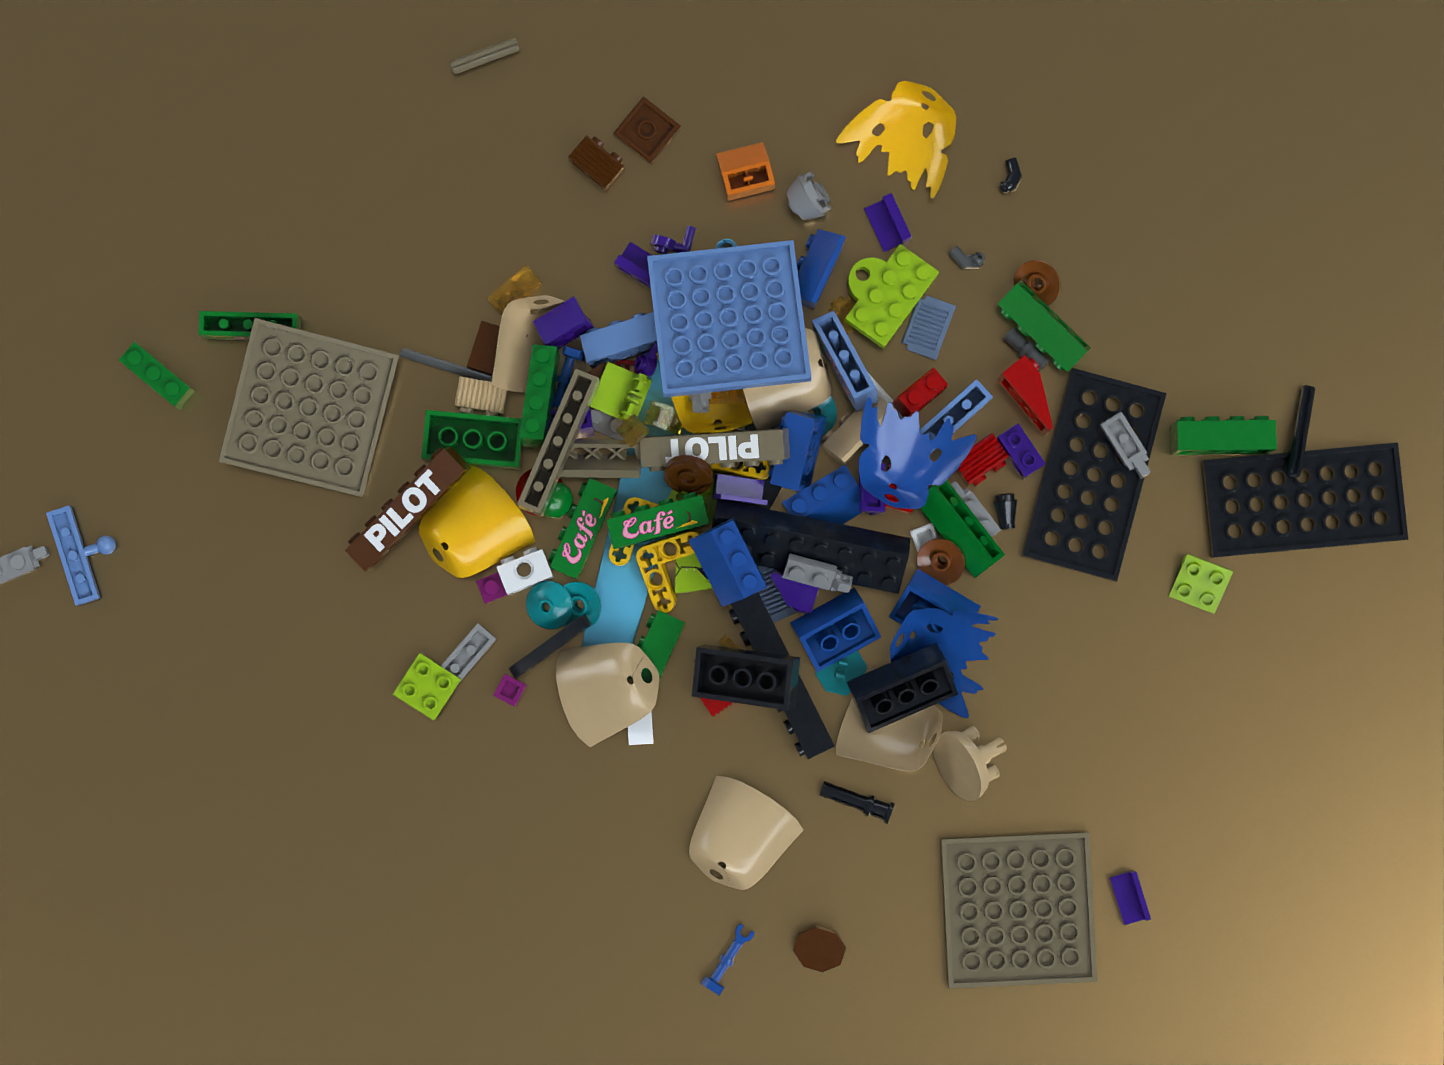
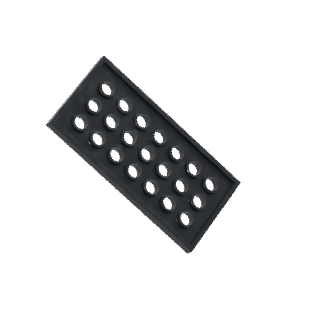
[1022,368,1167,582]
[1202,443,1409,558]

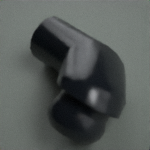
[1000,158,1022,193]

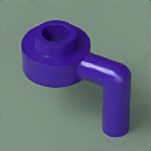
[650,226,696,254]
[634,342,658,378]

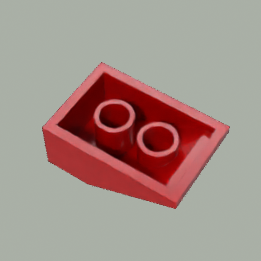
[997,355,1053,435]

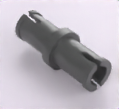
[1003,328,1049,371]

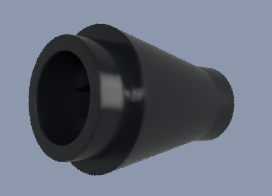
[993,493,1017,529]

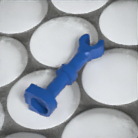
[553,346,585,408]
[700,924,754,996]

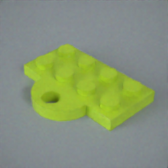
[844,244,939,349]

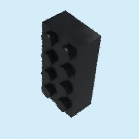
[692,644,800,710]

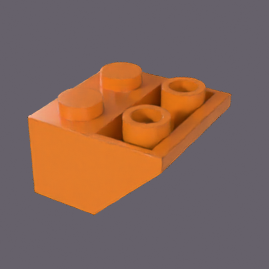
[716,142,775,201]

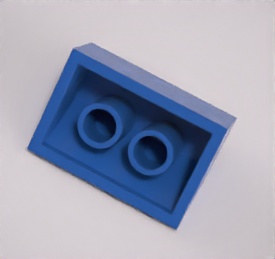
[797,229,846,311]
[769,411,827,491]
[782,465,863,524]
[689,518,767,607]
[889,568,981,632]
[790,587,881,672]

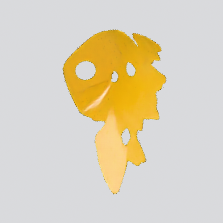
[836,81,956,199]

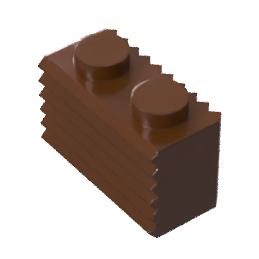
[568,135,625,191]

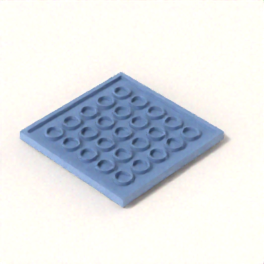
[647,240,811,398]

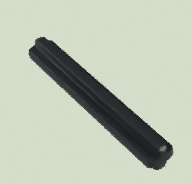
[1287,385,1315,478]

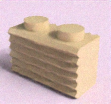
[454,377,508,416]

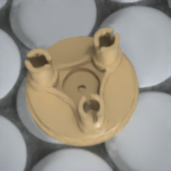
[933,726,1007,801]

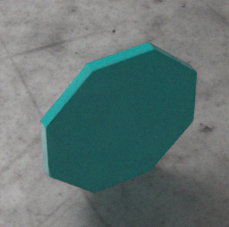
[815,650,867,696]

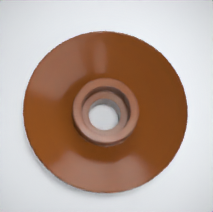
[1014,260,1061,305]
[917,538,965,585]

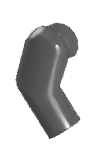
[948,245,985,269]

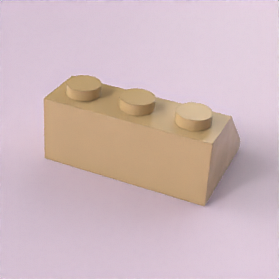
[822,395,896,466]

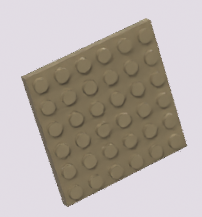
[218,318,399,497]
[941,832,1097,989]

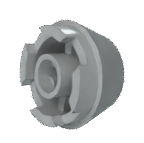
[786,171,832,220]

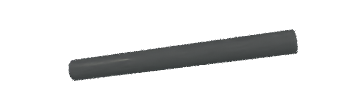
[400,347,493,382]

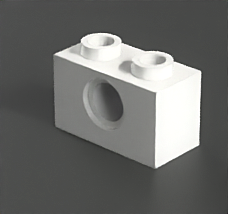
[497,547,554,595]

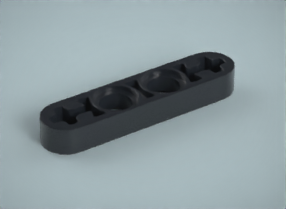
[509,614,592,679]

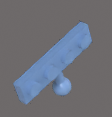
[46,505,116,606]

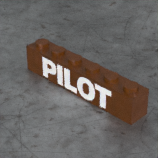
[345,446,471,571]

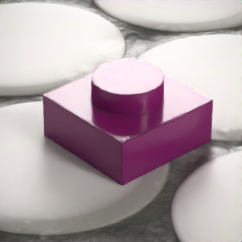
[476,572,507,604]
[493,674,527,707]

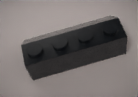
[847,642,958,734]

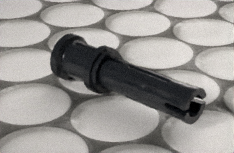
[819,781,895,824]

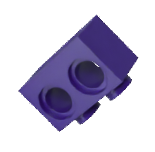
[997,423,1046,480]

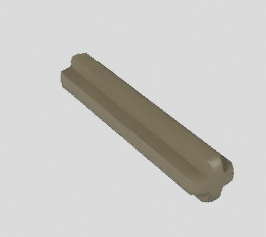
[450,38,519,74]

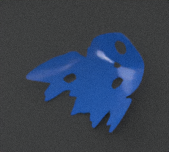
[859,397,977,509]
[890,608,998,718]

